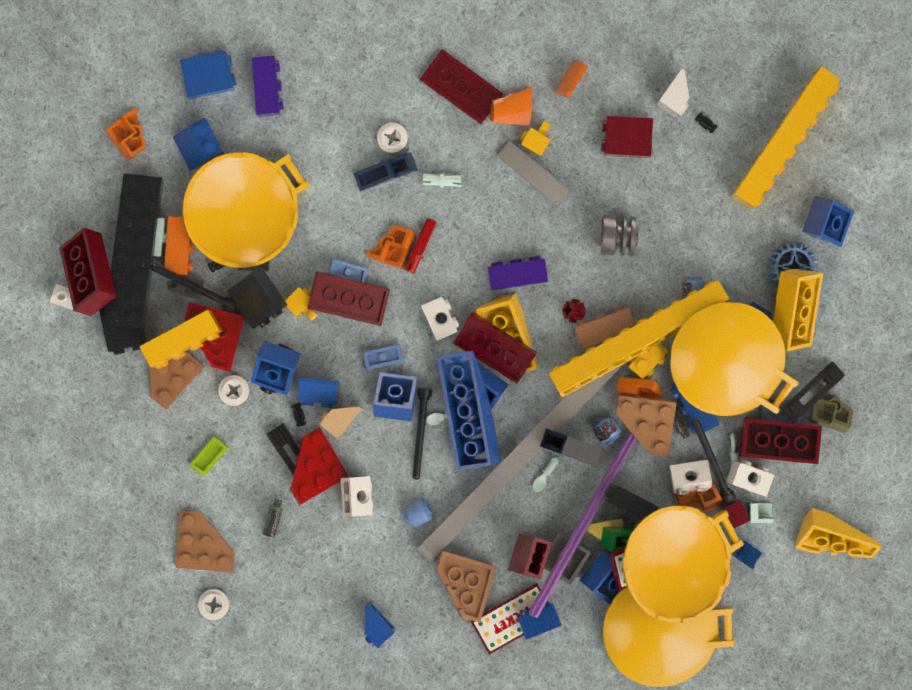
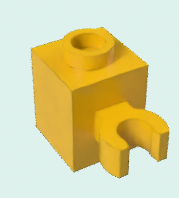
[520,120,551,157]
[285,287,318,321]

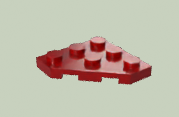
[184,302,245,372]
[290,427,349,506]

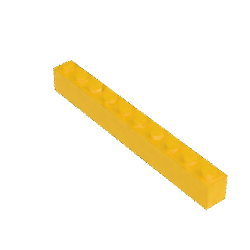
[549,280,730,398]

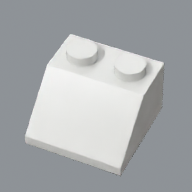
[657,69,690,118]

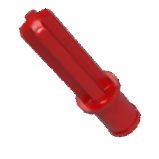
[404,218,437,274]

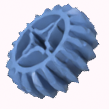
[767,241,819,288]

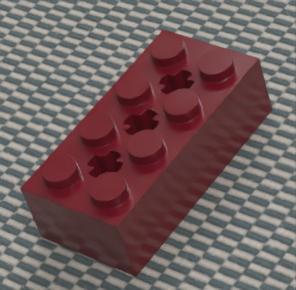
[59,227,116,316]
[739,418,822,464]

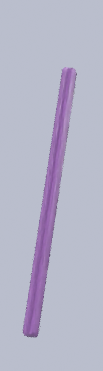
[528,433,637,618]

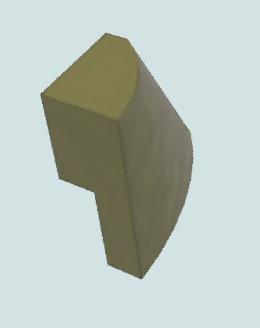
[809,384,853,433]

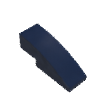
[353,153,418,191]

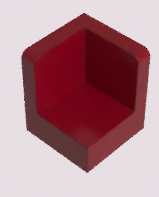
[721,500,751,528]

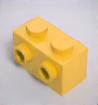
[627,343,669,379]

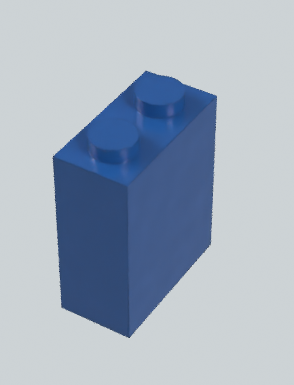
[180,51,237,100]

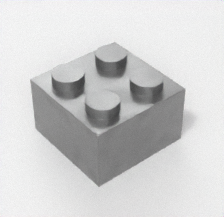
[544,531,591,585]

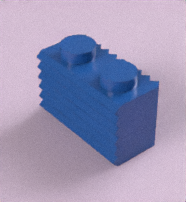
[517,601,562,640]

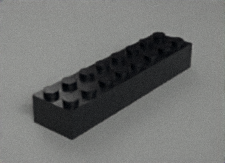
[103,173,164,332]

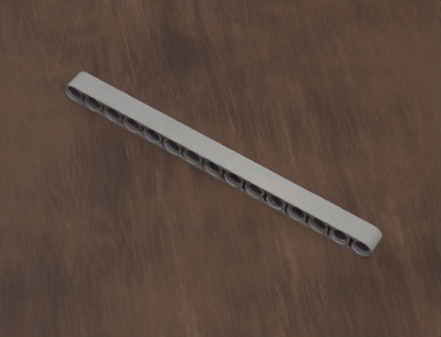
[417,364,623,562]

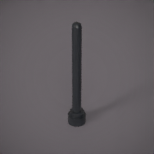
[151,264,236,313]
[412,388,433,480]
[692,418,737,504]

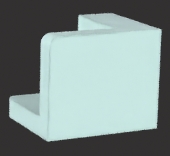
[748,503,774,523]

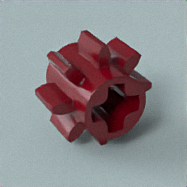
[562,299,586,323]

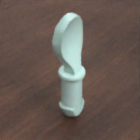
[426,411,448,425]
[729,432,739,466]
[533,456,559,492]

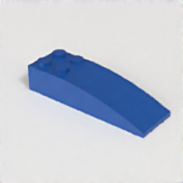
[437,351,501,470]

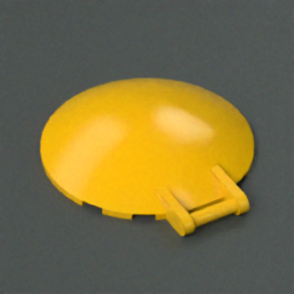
[183,152,310,268]
[670,302,799,416]
[623,506,744,623]
[603,588,735,687]

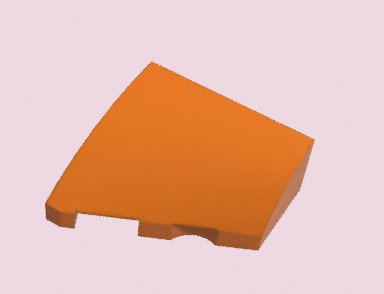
[554,60,588,99]
[489,87,532,126]
[105,107,146,161]
[366,225,416,269]
[616,377,663,399]
[671,484,722,513]

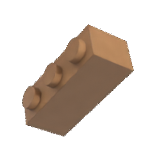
[574,306,635,350]

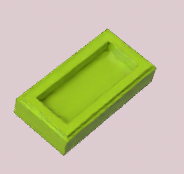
[189,435,229,477]

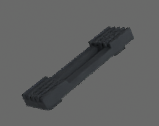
[779,361,845,424]
[266,423,300,476]

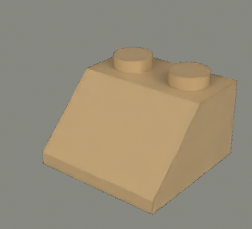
[319,406,363,439]

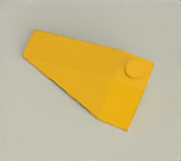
[476,292,538,372]
[795,508,882,558]

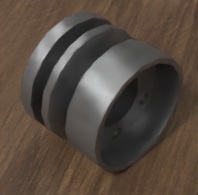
[601,215,639,256]

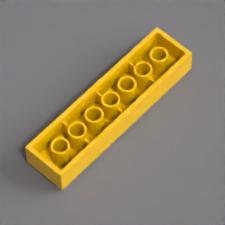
[731,66,841,210]

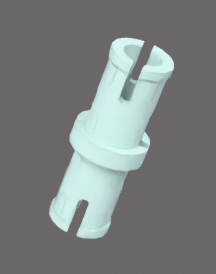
[423,172,462,188]

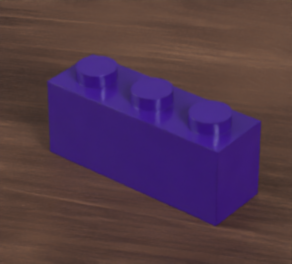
[251,56,284,117]
[488,256,548,291]

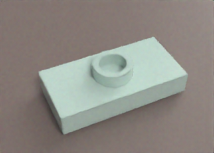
[153,218,167,258]

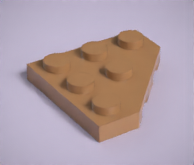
[149,329,204,410]
[616,393,676,457]
[176,510,235,572]
[436,551,495,622]

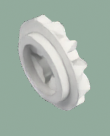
[377,122,408,153]
[219,375,249,406]
[198,589,229,620]

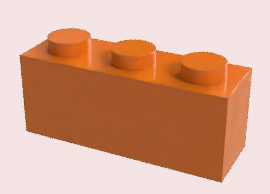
[164,216,194,276]

